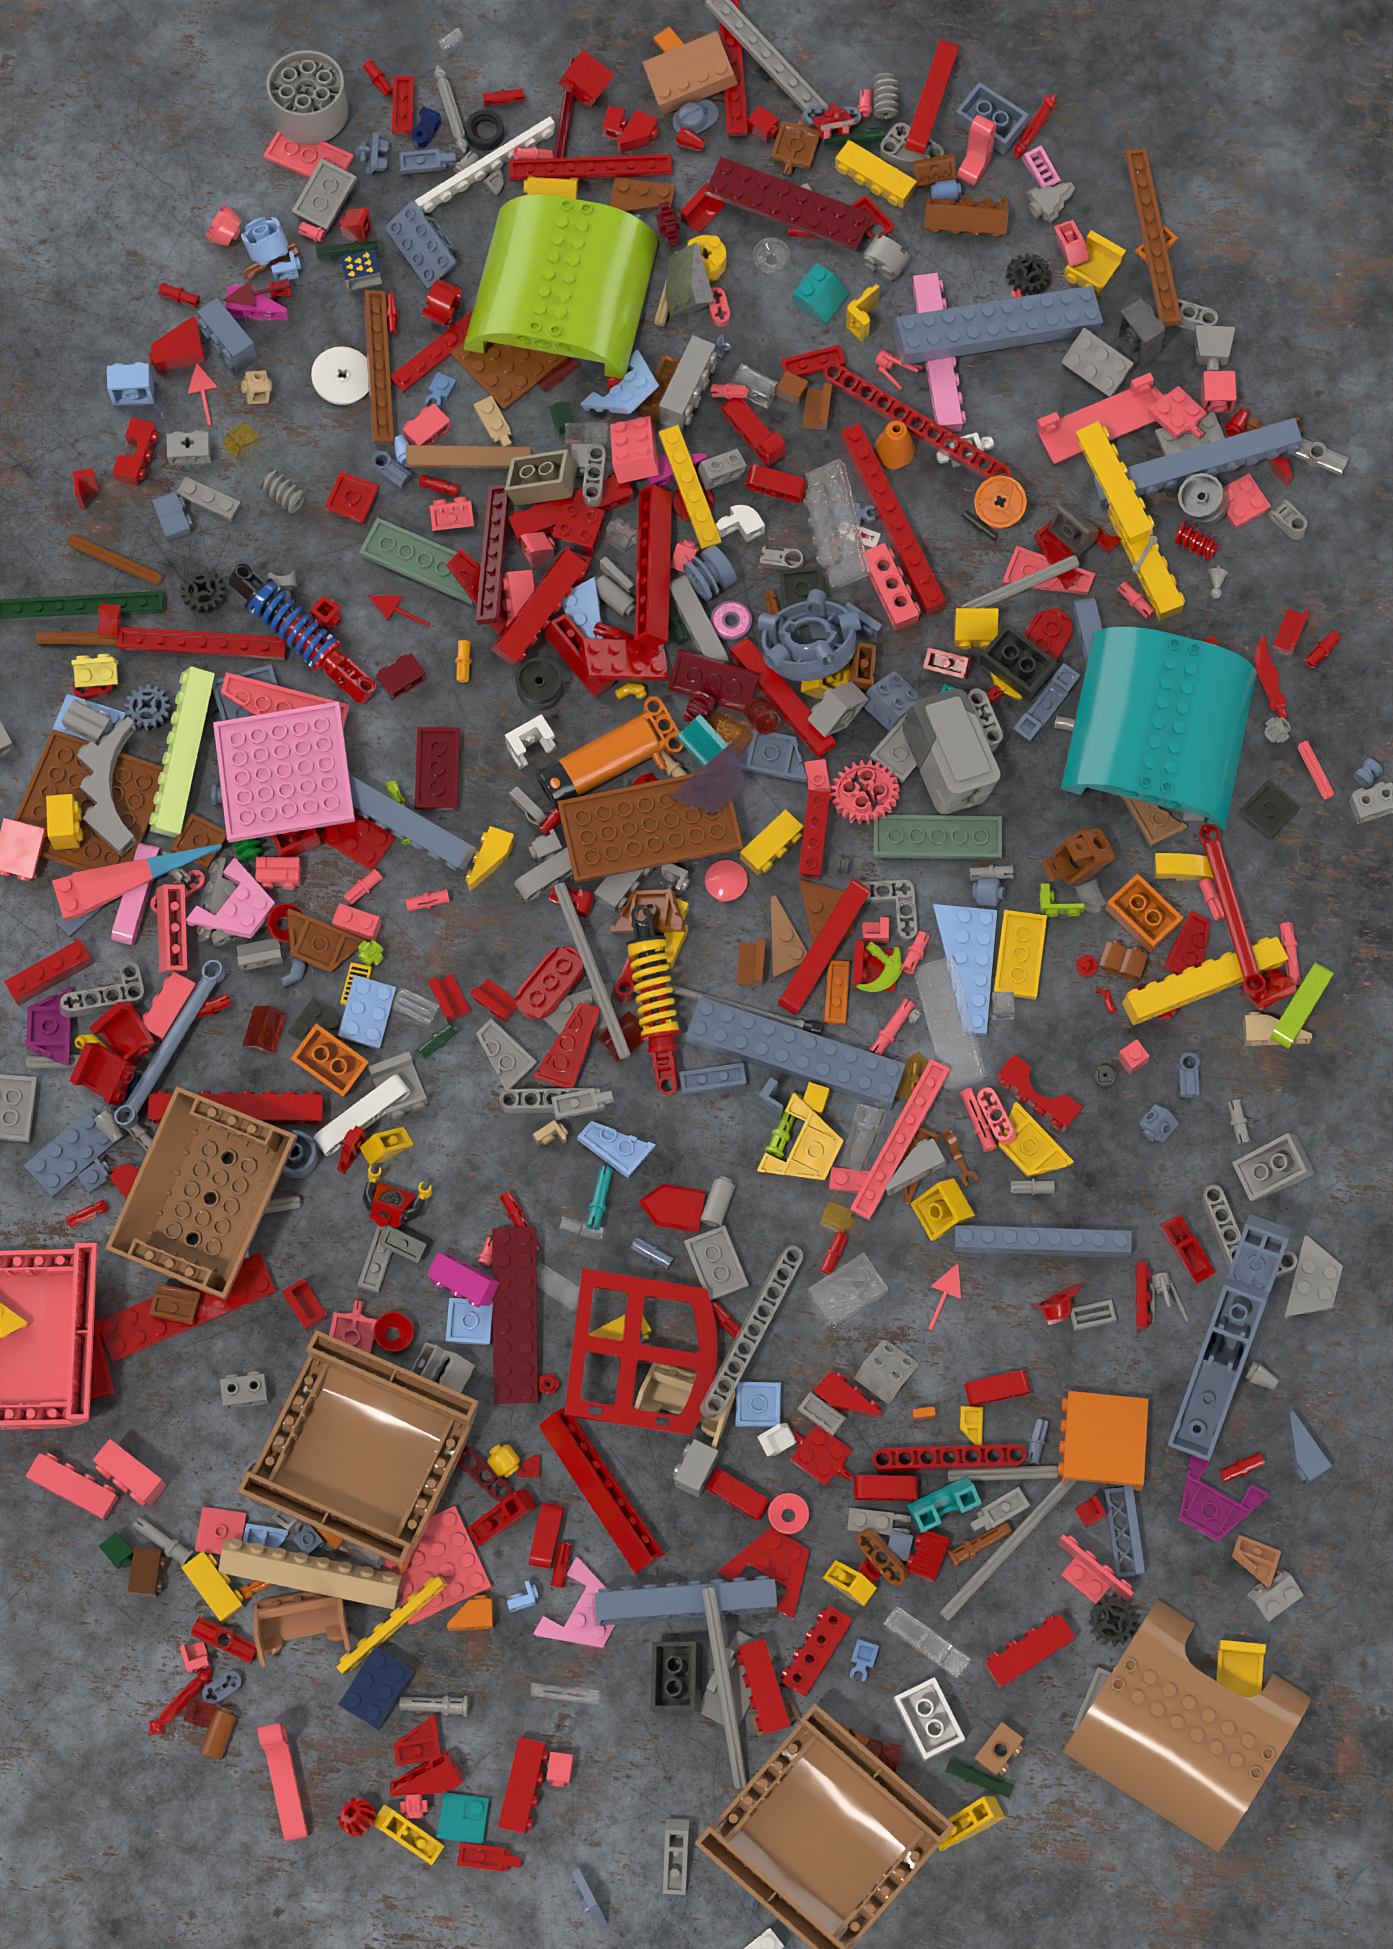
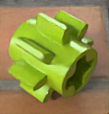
[357,940,384,966]

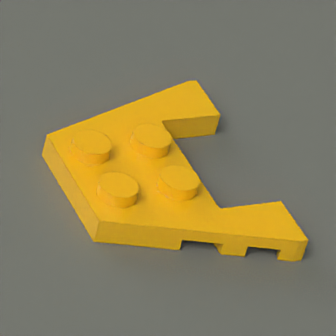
[757,1093,844,1180]

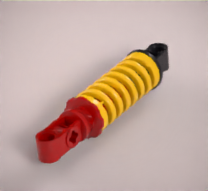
[626,904,681,1096]

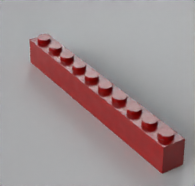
[840,423,946,617]

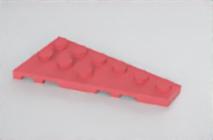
[221,672,350,729]

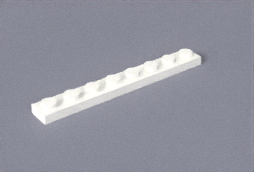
[415,117,555,214]

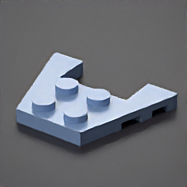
[580,350,659,414]

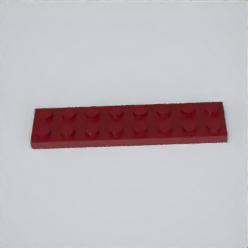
[705,156,872,252]
[492,1227,539,1405]

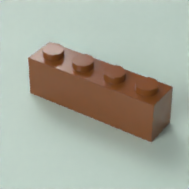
[924,198,1008,236]

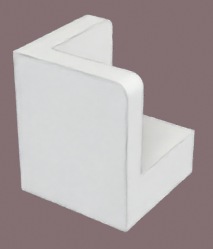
[758,1423,796,1456]

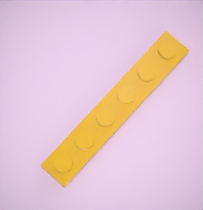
[658,425,721,550]
[337,1577,448,1675]

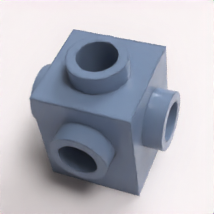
[1139,1104,1179,1143]

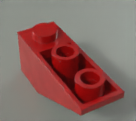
[813,1371,882,1419]

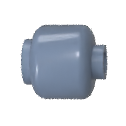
[972,878,1005,906]

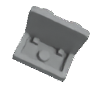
[854,1340,918,1405]

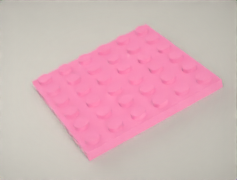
[213,701,355,842]

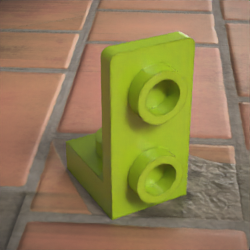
[1039,883,1085,917]

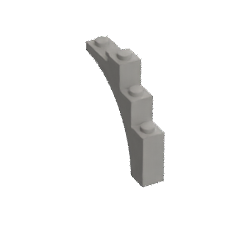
[77,716,137,857]

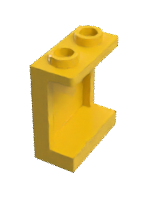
[524,176,579,199]
[1064,230,1126,297]
[1216,1640,1266,1697]

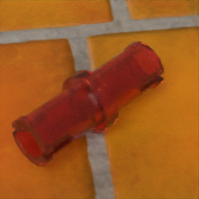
[537,357,578,392]

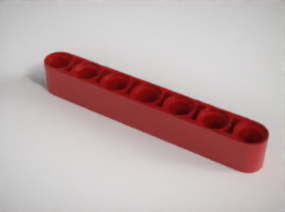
[904,40,959,155]
[729,637,836,758]
[777,878,871,1016]
[872,1444,1026,1472]

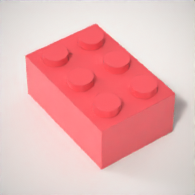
[610,416,659,483]
[93,1439,167,1507]

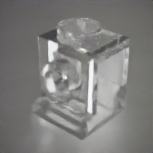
[605,518,638,553]

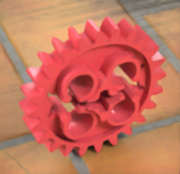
[830,760,900,825]

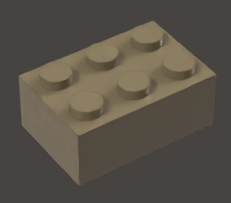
[505,449,578,506]

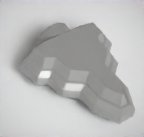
[1027,182,1075,224]

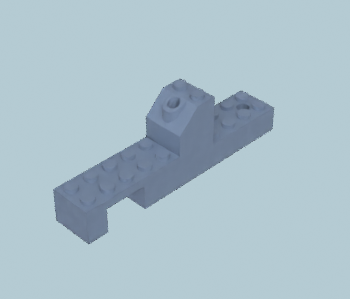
[1167,1214,1292,1461]

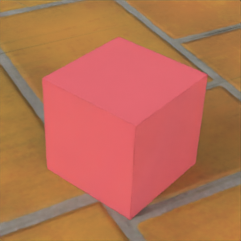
[1201,371,1236,413]

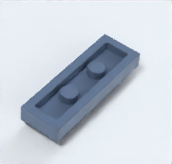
[679,1063,747,1095]

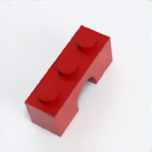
[112,417,159,487]

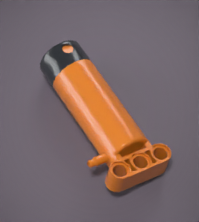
[536,697,684,808]

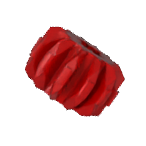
[337,1797,377,1837]

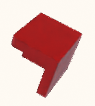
[97,604,122,637]
[1074,1495,1107,1529]

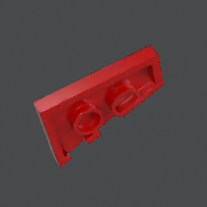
[1162,910,1210,975]

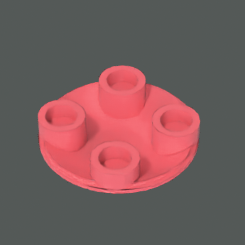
[705,860,748,902]

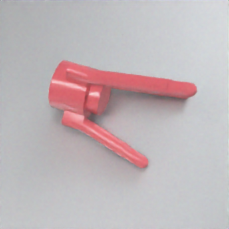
[875,349,923,390]

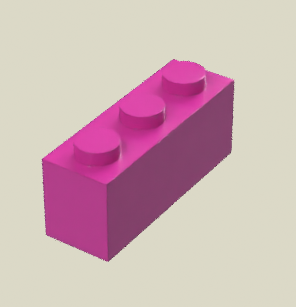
[427,1252,500,1308]

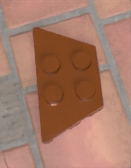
[799,880,854,946]
[610,889,686,934]
[287,909,364,973]

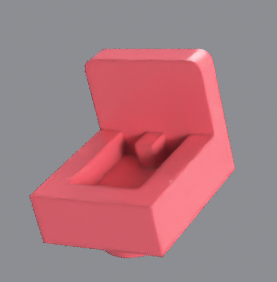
[670,540,700,572]

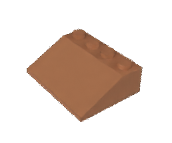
[643,31,738,115]

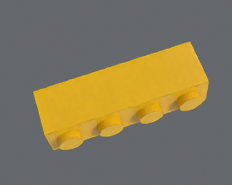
[835,140,917,209]

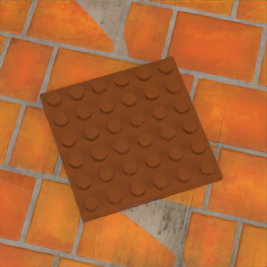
[14,729,164,871]

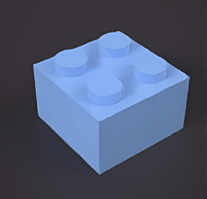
[107,362,154,406]

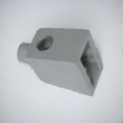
[1194,325,1235,371]

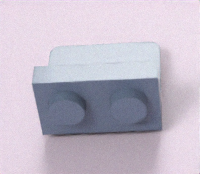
[863,672,923,732]

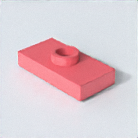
[804,759,832,801]

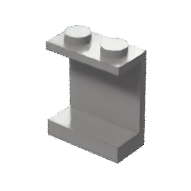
[369,1051,429,1119]

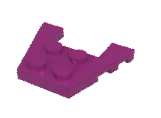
[1178,1454,1269,1543]

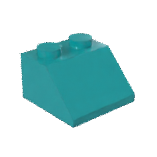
[793,263,850,325]

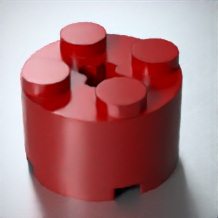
[422,279,463,327]

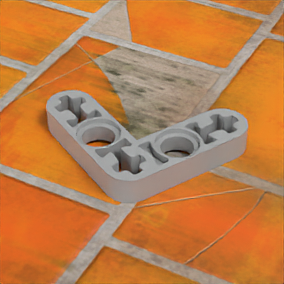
[860,880,917,942]

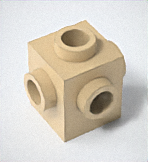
[241,371,272,404]

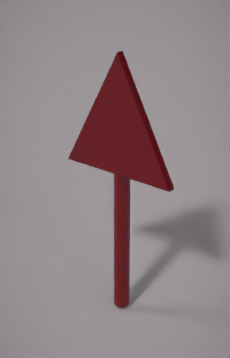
[223,280,291,307]

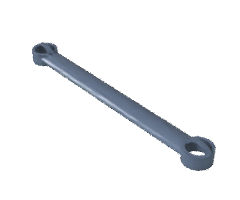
[114,960,226,1129]

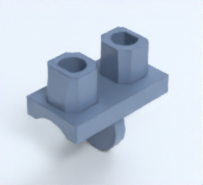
[355,132,388,175]

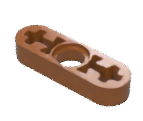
[856,1528,908,1586]

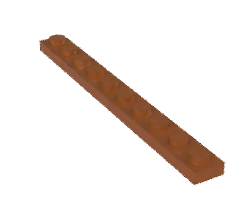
[1125,148,1181,326]

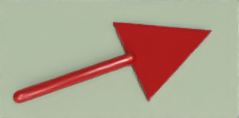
[368,595,430,626]

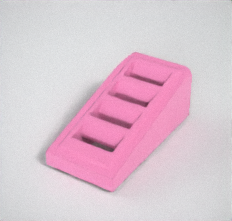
[1021,145,1061,188]

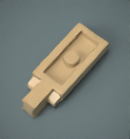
[473,395,512,447]

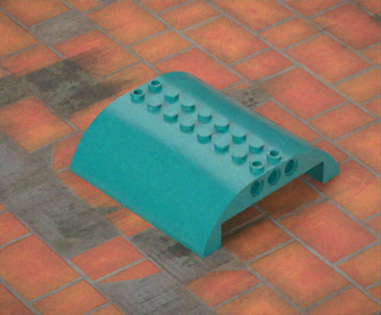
[1060,627,1257,831]

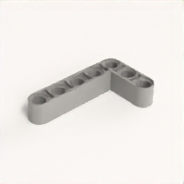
[1202,1185,1297,1279]

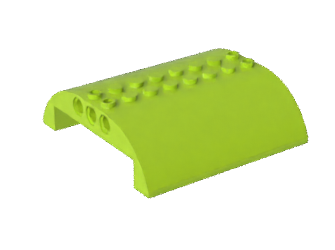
[463,194,659,379]

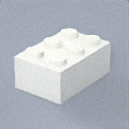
[893,1677,965,1762]

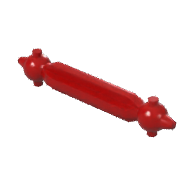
[1013,93,1057,159]
[147,1667,213,1737]

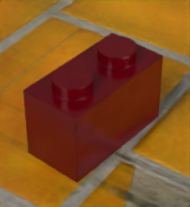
[376,653,427,701]

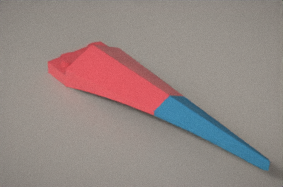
[52,844,222,921]

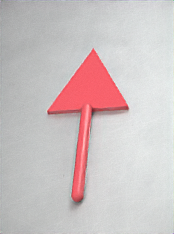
[187,363,218,426]
[929,1264,961,1331]

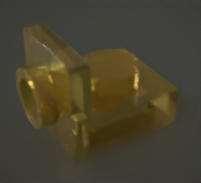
[223,422,259,457]

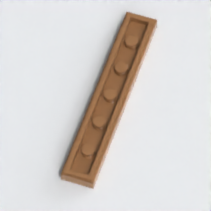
[406,445,531,469]

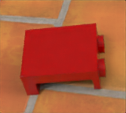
[89,1001,156,1065]
[69,1043,137,1105]

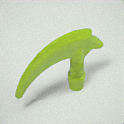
[857,942,903,992]

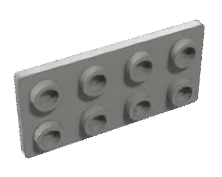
[700,1631,776,1727]

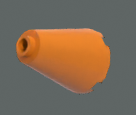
[874,421,915,470]

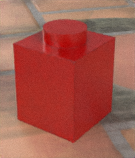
[747,106,779,143]

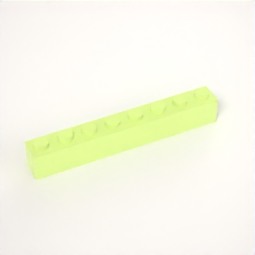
[149,667,215,838]

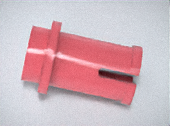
[857,89,873,117]
[298,222,326,243]
[477,1237,492,1267]

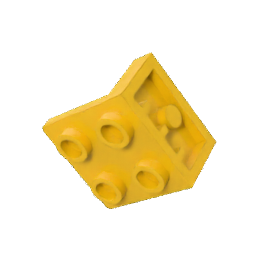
[846,284,880,343]

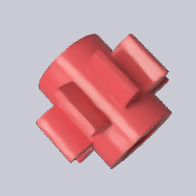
[400,1795,428,1820]

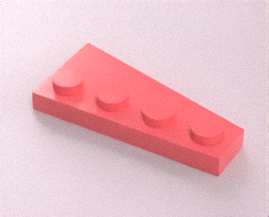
[1002,546,1095,595]

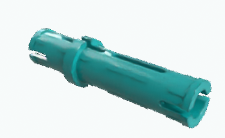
[586,1166,613,1231]

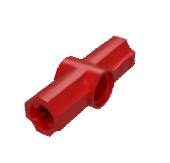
[190,1617,258,1664]

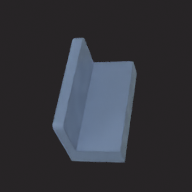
[759,1077,783,1119]

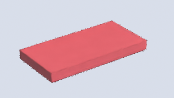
[263,131,354,179]

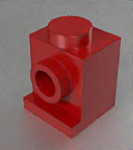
[602,106,627,140]

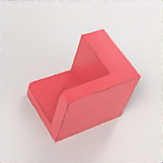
[862,917,889,944]
[180,1642,211,1674]

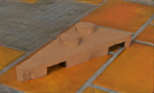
[1121,796,1187,848]
[771,895,808,979]

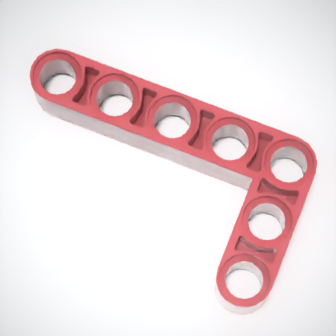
[257,1722,308,1842]

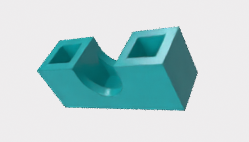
[907,1476,982,1533]

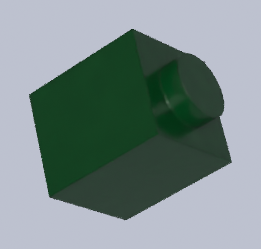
[99,1532,133,1569]

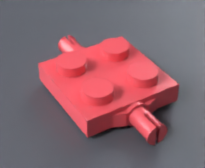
[1147,386,1207,440]
[329,1300,377,1354]

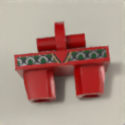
[813,103,855,139]

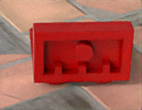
[553,499,605,557]
[852,941,896,992]

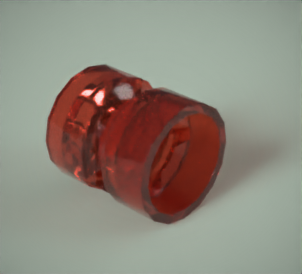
[744,697,780,735]
[868,1738,901,1773]

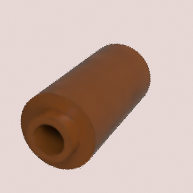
[199,1707,236,1761]

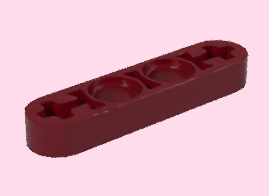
[457,1444,512,1503]

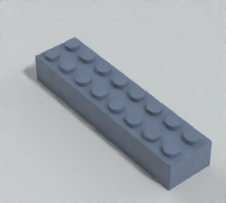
[592,1576,777,1626]

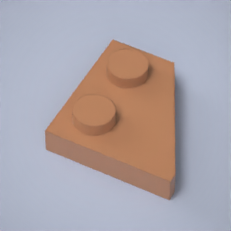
[1232,1535,1281,1588]

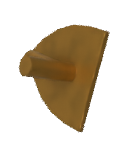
[896,1051,934,1103]

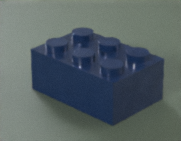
[338,1647,415,1732]

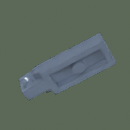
[399,149,457,174]

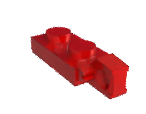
[457,1843,522,1872]

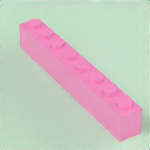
[912,273,966,434]

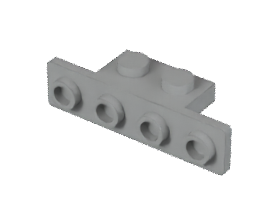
[197,857,239,942]

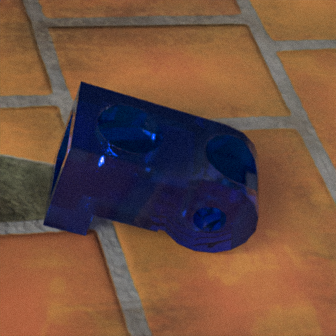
[411,106,442,149]

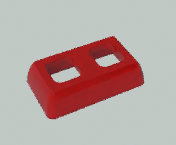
[851,195,895,240]

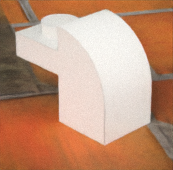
[716,505,765,542]

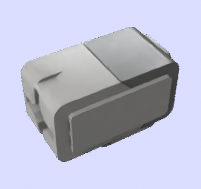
[903,689,1003,814]

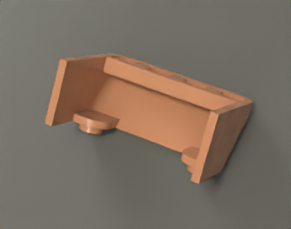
[253,1591,350,1667]

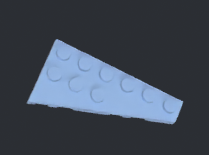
[933,904,997,1036]

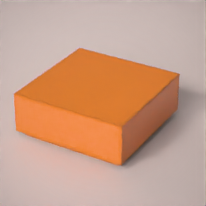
[912,1406,936,1422]

